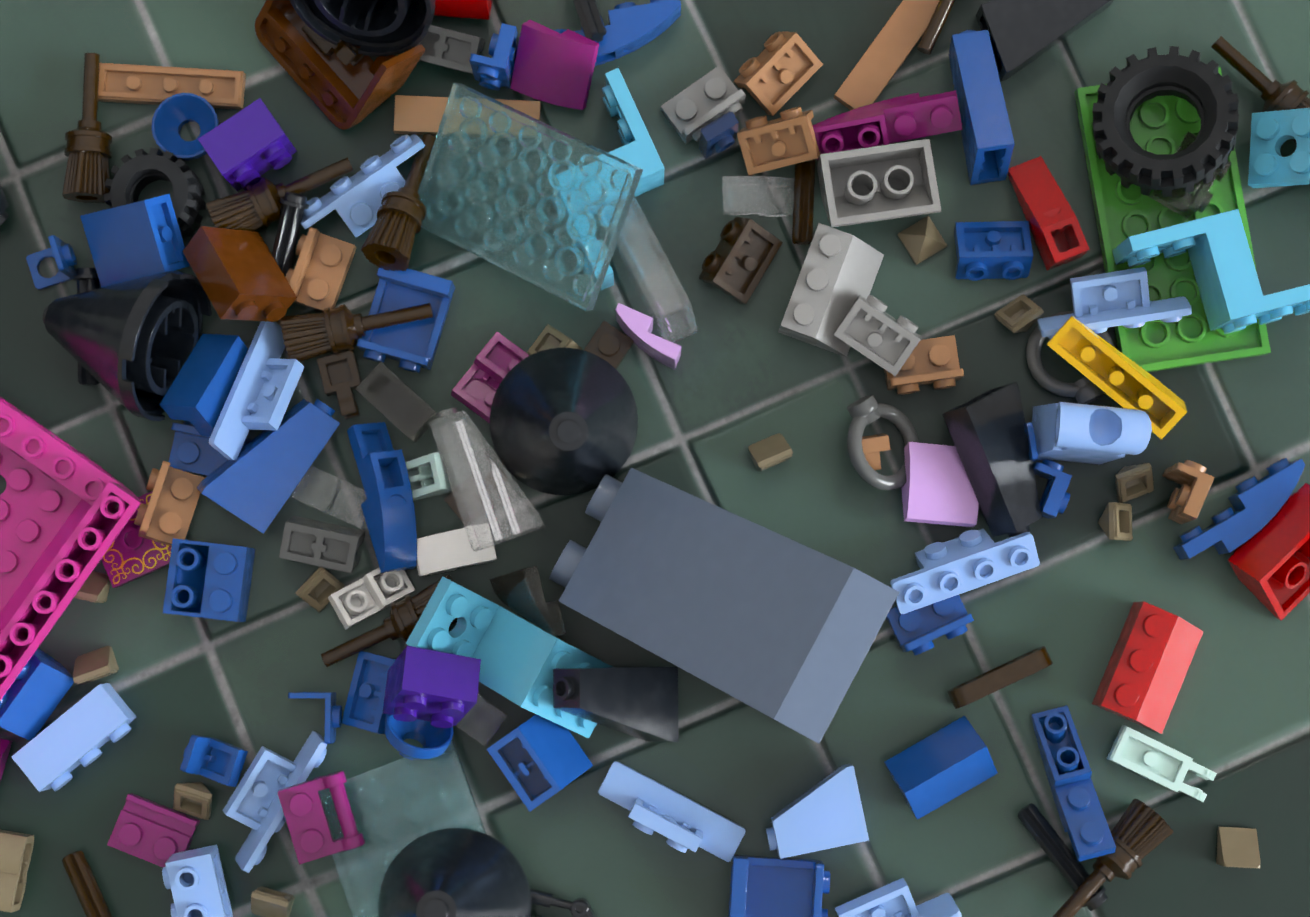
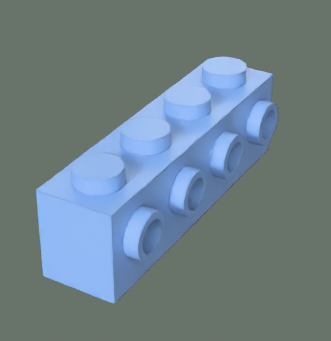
[162,844,233,917]

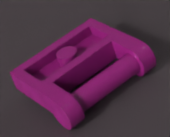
[277,770,365,865]

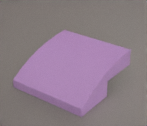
[615,303,682,370]
[901,442,979,527]

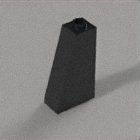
[976,0,1114,82]
[942,382,1042,538]
[553,667,679,742]

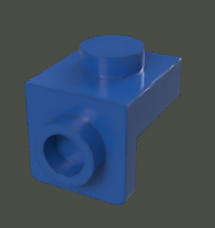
[1033,459,1072,519]
[180,735,248,787]

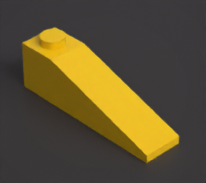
[1047,316,1187,439]

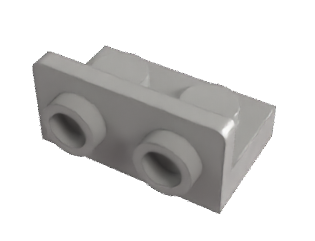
[661,65,746,144]
[834,294,921,376]

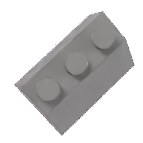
[817,139,941,228]
[778,223,884,357]

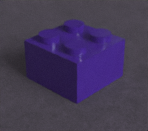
[198,98,297,191]
[383,646,481,728]

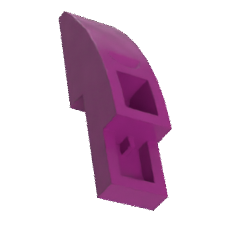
[812,90,963,160]

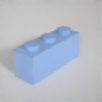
[11,683,137,792]

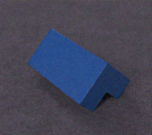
[159,334,248,436]
[884,716,998,820]

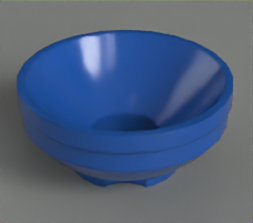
[151,93,220,160]
[384,714,454,760]

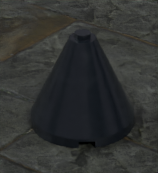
[290,0,435,56]
[43,271,212,421]
[490,347,638,495]
[378,828,532,917]

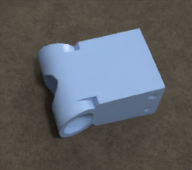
[1032,402,1152,465]

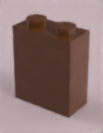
[182,226,297,322]

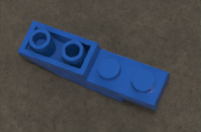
[554,0,681,66]
[347,422,417,573]
[1173,457,1305,560]
[1031,705,1116,862]

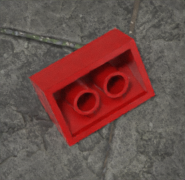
[1228,483,1310,621]
[1092,601,1204,734]

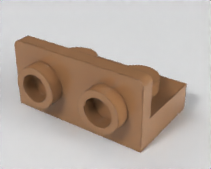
[734,31,823,116]
[737,107,820,176]
[285,227,357,313]
[884,335,964,395]
[134,460,205,547]
[1163,460,1215,525]

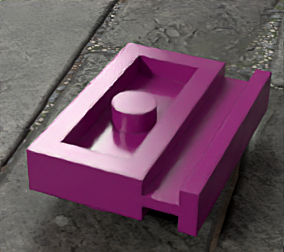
[107,793,200,867]

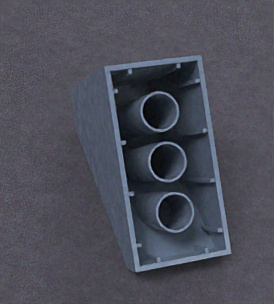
[549,468,899,744]

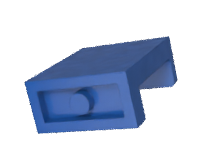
[80,194,190,288]
[356,268,455,373]
[728,855,830,917]

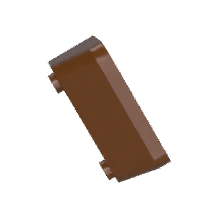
[255,0,426,130]

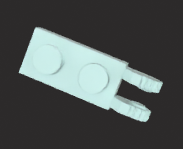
[1106,725,1217,802]

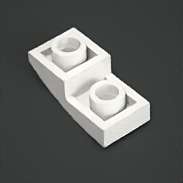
[417,523,497,577]
[328,568,415,630]

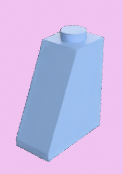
[766,764,869,859]

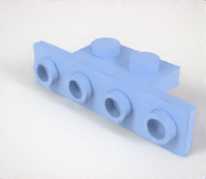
[300,134,425,238]
[1037,267,1192,339]
[209,321,304,461]
[890,528,1040,614]
[222,731,327,873]
[598,761,746,862]
[835,878,962,917]

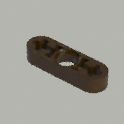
[947,646,1053,709]

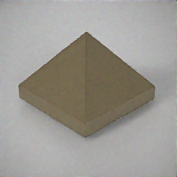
[897,215,947,265]
[994,294,1044,333]
[1115,463,1154,503]
[1098,502,1133,541]
[295,567,345,612]
[173,782,212,820]

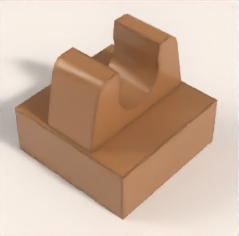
[862,433,891,470]

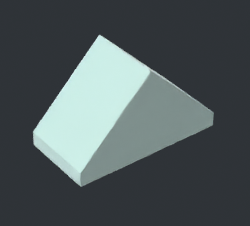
[405,452,451,501]

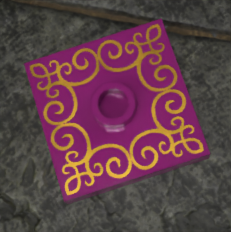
[101,491,171,588]

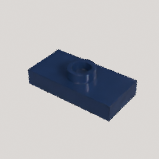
[699,111,739,159]

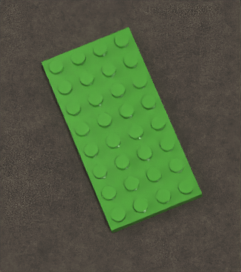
[1074,67,1271,372]

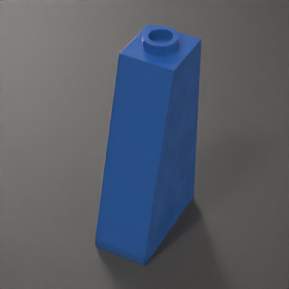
[949,30,1015,185]
[197,399,340,534]

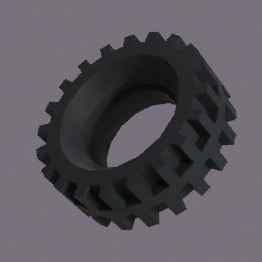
[1092,46,1239,197]

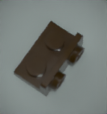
[699,217,783,304]

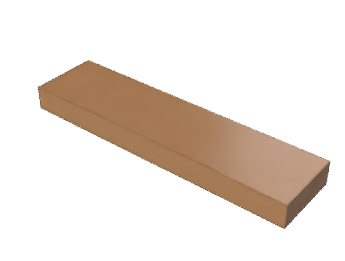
[834,0,939,110]
[98,63,246,110]
[393,95,541,140]

